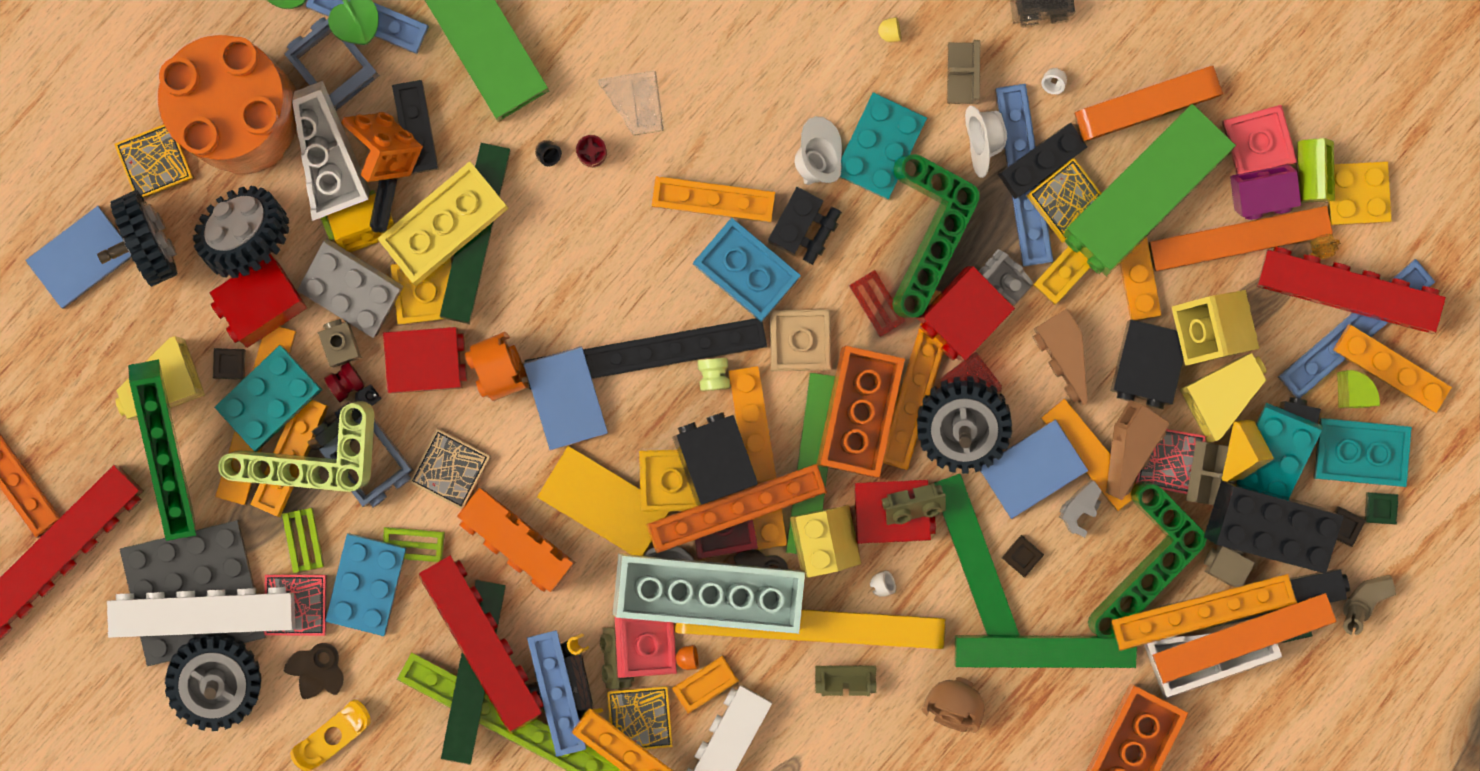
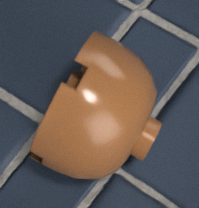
[922,677,985,733]

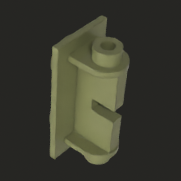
[881,483,946,525]
[600,628,634,689]
[815,665,876,696]

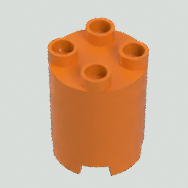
[158,35,297,174]

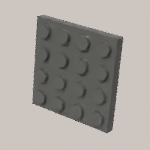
[120,520,267,666]

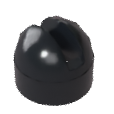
[535,140,562,167]

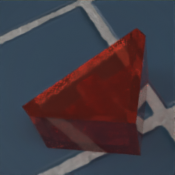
[939,352,1002,393]

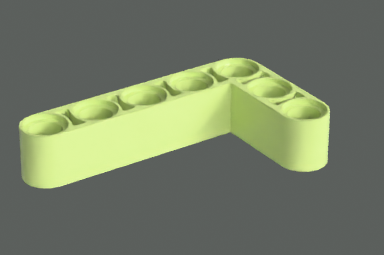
[218,401,374,492]

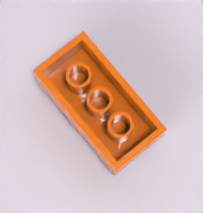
[817,346,905,478]
[1086,684,1188,771]

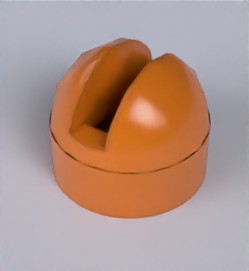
[676,645,699,670]

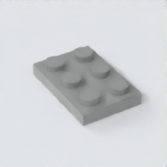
[297,239,404,338]

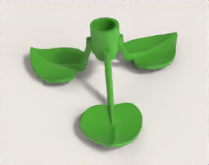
[267,0,379,45]

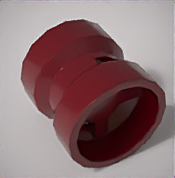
[576,135,607,168]
[324,361,365,403]

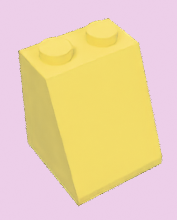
[1172,290,1259,366]
[115,336,205,421]
[1179,353,1267,442]
[790,505,861,578]

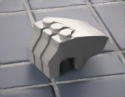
[979,249,1033,306]
[1059,480,1101,538]

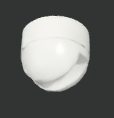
[1041,68,1067,94]
[870,571,896,597]

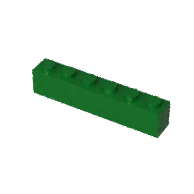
[128,359,196,541]

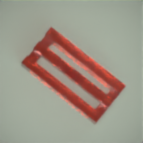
[849,270,906,337]

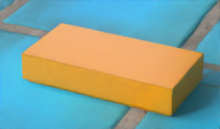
[672,655,739,714]

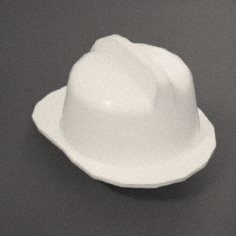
[965,106,1007,178]
[794,116,842,185]

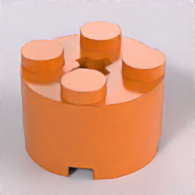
[465,332,528,401]

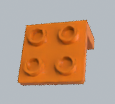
[341,112,423,182]

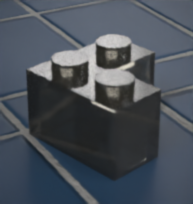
[1010,0,1075,27]

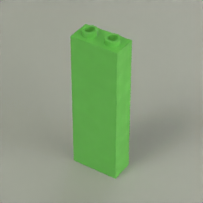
[425,0,549,122]
[1063,104,1236,277]

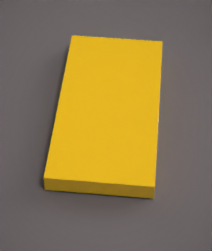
[537,446,669,556]

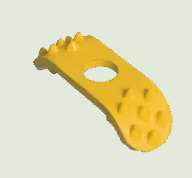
[290,699,371,771]

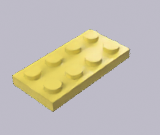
[377,162,509,286]

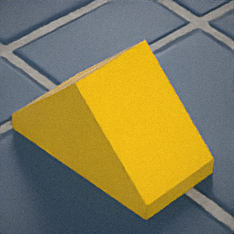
[1222,420,1274,482]

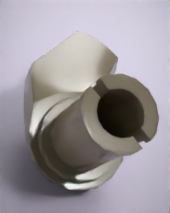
[1343,575,1396,635]

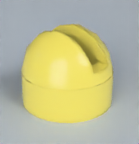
[878,17,901,42]

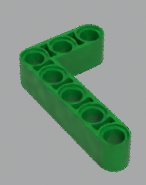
[892,154,980,318]
[1088,481,1207,640]

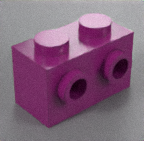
[1230,164,1301,220]

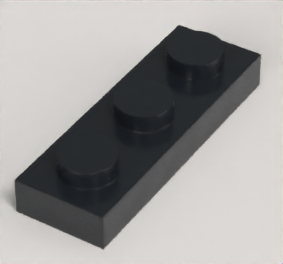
[392,80,439,175]
[998,123,1087,199]

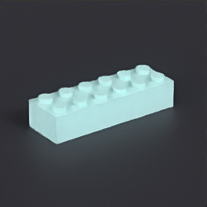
[612,554,805,634]

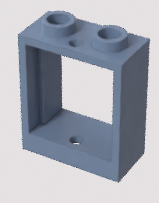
[284,17,380,111]
[319,416,413,508]

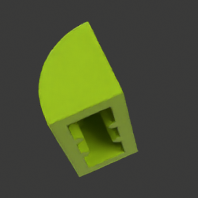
[1297,138,1335,203]
[1337,370,1380,408]

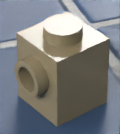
[318,319,362,368]
[1204,545,1255,588]

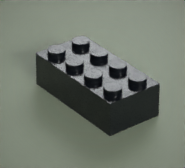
[1204,479,1344,574]

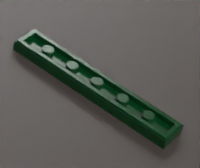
[440,143,511,324]
[441,580,506,765]

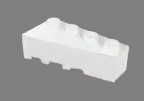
[292,81,370,221]
[1144,634,1282,700]

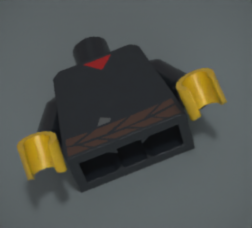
[526,633,603,720]

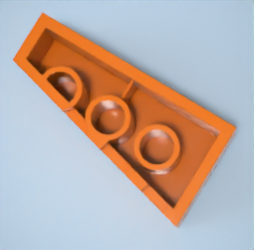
[457,488,576,592]

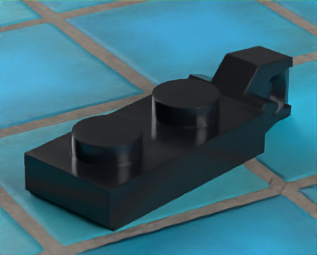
[307,384,382,450]

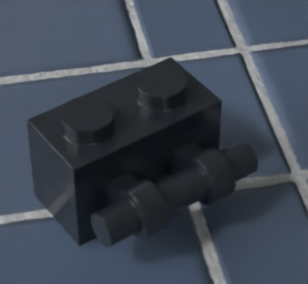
[768,187,842,265]

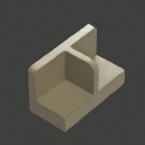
[947,40,980,104]
[1186,441,1237,505]

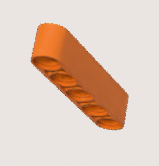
[1074,66,1223,142]

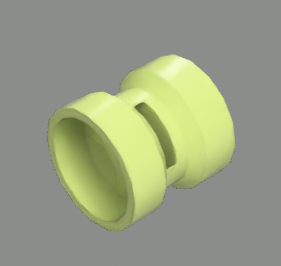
[698,358,730,391]

